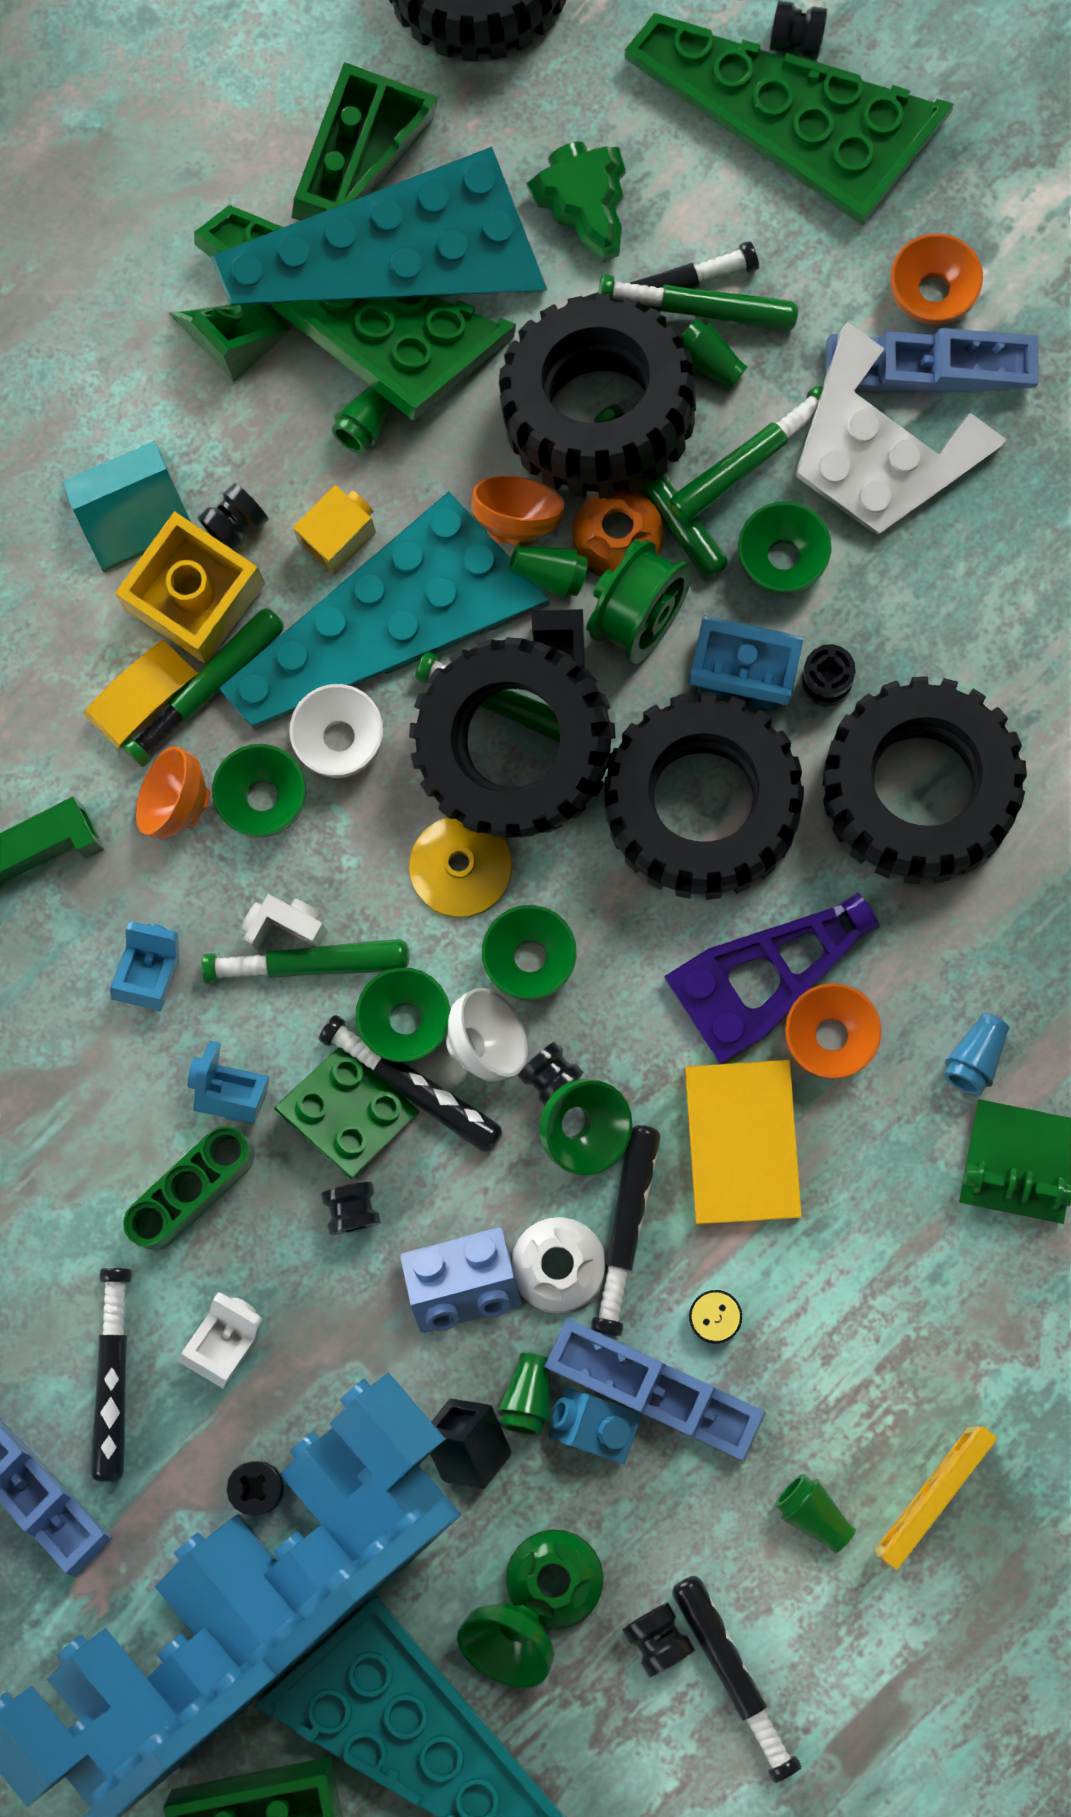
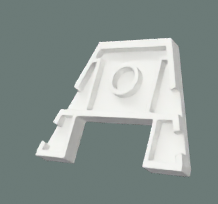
[795,322,1007,536]

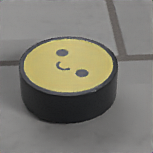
[689,1290,742,1344]

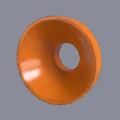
[890,233,983,325]
[471,476,564,546]
[572,488,664,577]
[136,746,210,839]
[785,983,882,1079]

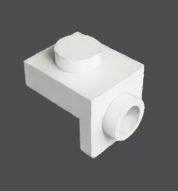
[242,894,328,951]
[179,1293,263,1389]

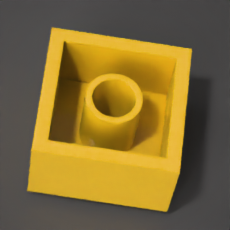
[115,511,265,665]

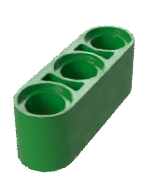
[123,1126,255,1250]

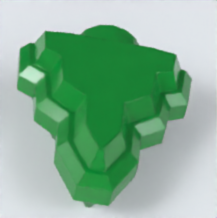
[526,141,626,262]

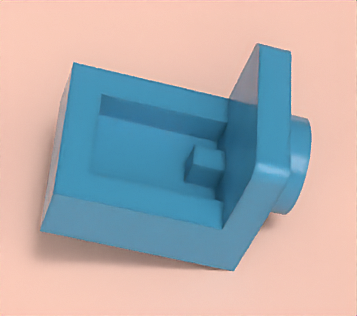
[110,921,179,1011]
[187,1041,269,1124]
[548,1387,642,1465]

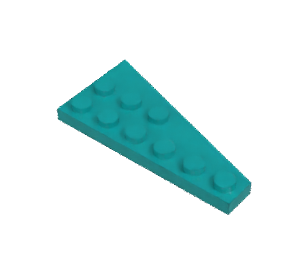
[211,147,548,305]
[219,491,550,730]
[253,1596,566,1817]

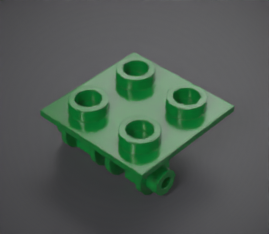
[274,1047,420,1179]
[959,1099,1071,1224]

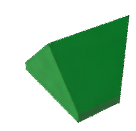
[169,304,290,382]

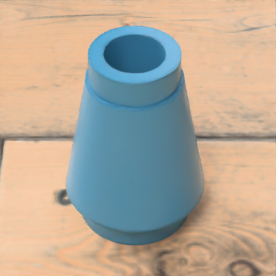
[944,1013,1010,1095]

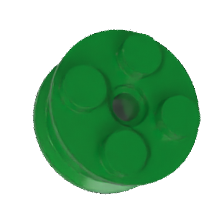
[586,539,693,663]

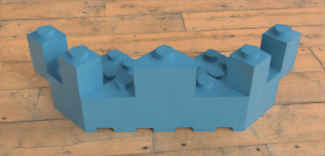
[0,1372,461,1817]

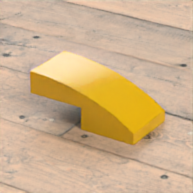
[84,639,198,749]

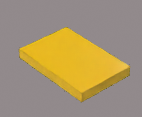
[685,1060,802,1225]
[874,1426,998,1570]

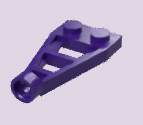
[664,892,880,1064]

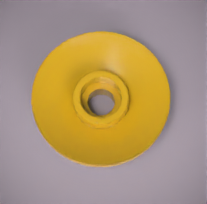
[409,817,512,917]

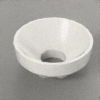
[290,684,383,778]
[446,988,528,1082]
[511,1217,607,1314]

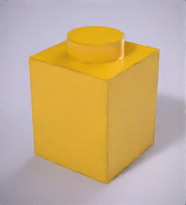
[292,485,376,575]

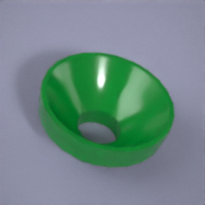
[738,501,831,595]
[212,744,306,838]
[482,905,577,1000]
[355,968,451,1063]
[539,1079,632,1176]
[506,1529,604,1629]
[457,1602,554,1688]

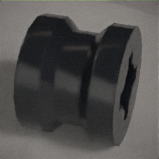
[518,1041,584,1106]
[321,1182,381,1235]
[226,1461,285,1516]

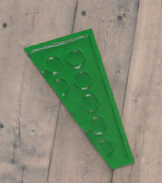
[624,13,954,225]
[194,205,516,421]

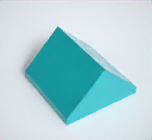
[63,441,191,572]

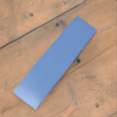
[826,328,1039,393]
[544,1318,766,1462]
[0,1419,112,1577]

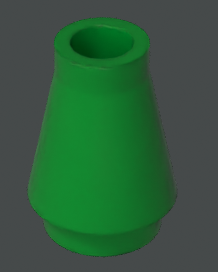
[682,318,748,390]
[331,386,393,454]
[508,543,588,598]
[497,1353,550,1435]
[775,1474,856,1553]

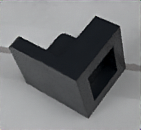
[531,609,585,668]
[430,1398,511,1489]

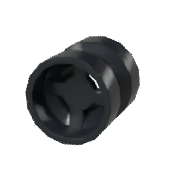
[769,0,828,59]
[197,483,269,551]
[802,644,856,707]
[622,1602,695,1678]

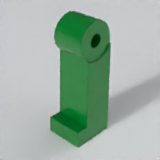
[0,796,105,889]

